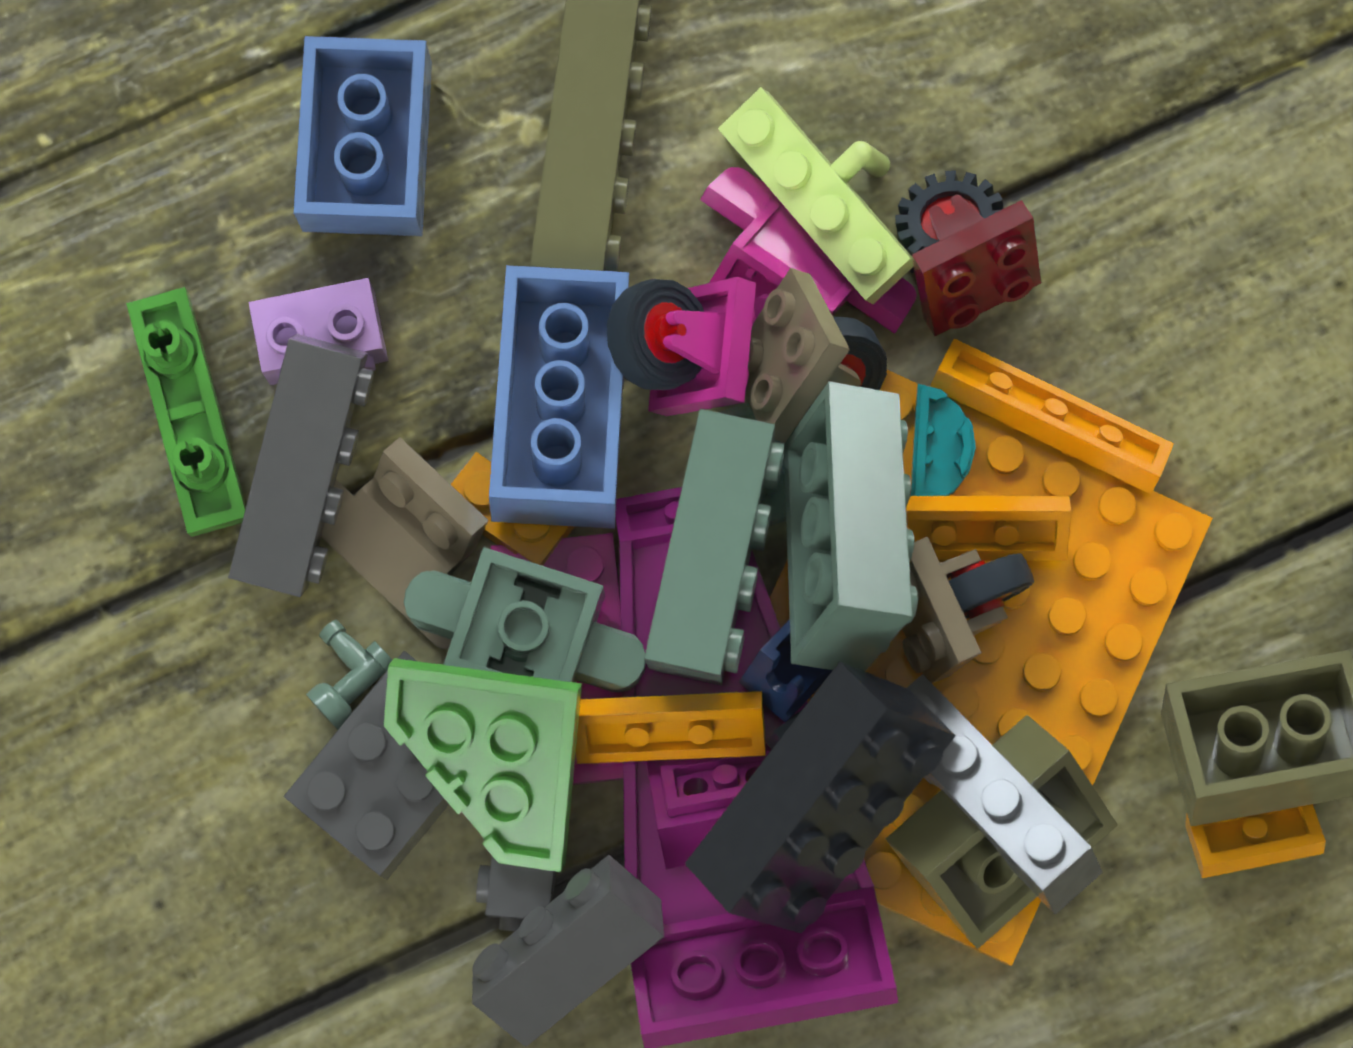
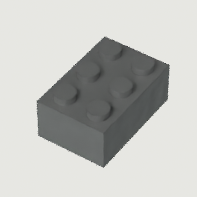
[283,651,449,880]

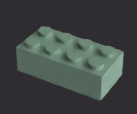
[784,381,918,671]
[644,409,785,686]

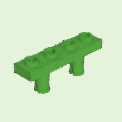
[126,287,246,537]

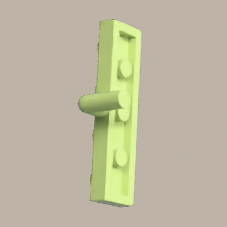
[718,87,914,304]

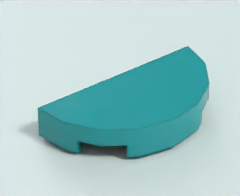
[910,384,976,496]

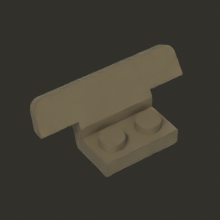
[321,437,489,649]

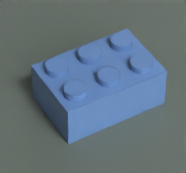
[294,36,432,236]

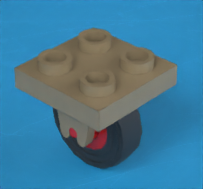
[745,268,887,443]
[902,537,1034,684]

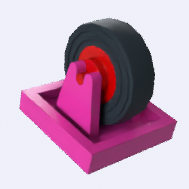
[607,277,756,416]

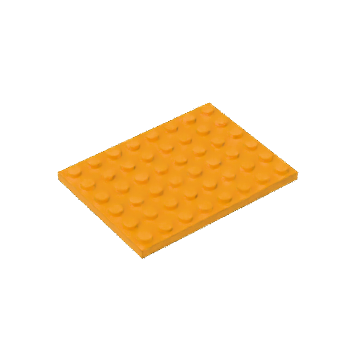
[698,370,1213,966]

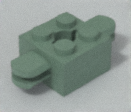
[404,547,646,693]

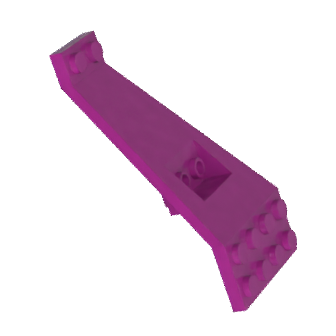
[615,487,898,1048]

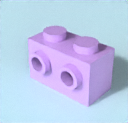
[249,278,388,385]

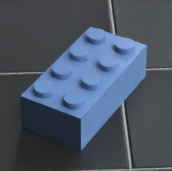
[489,265,629,529]

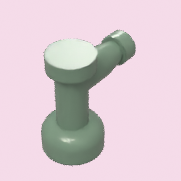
[306,620,392,730]

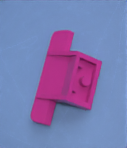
[700,167,916,334]

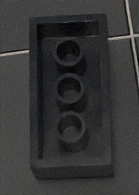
[685,662,956,933]

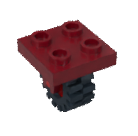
[895,170,1041,336]

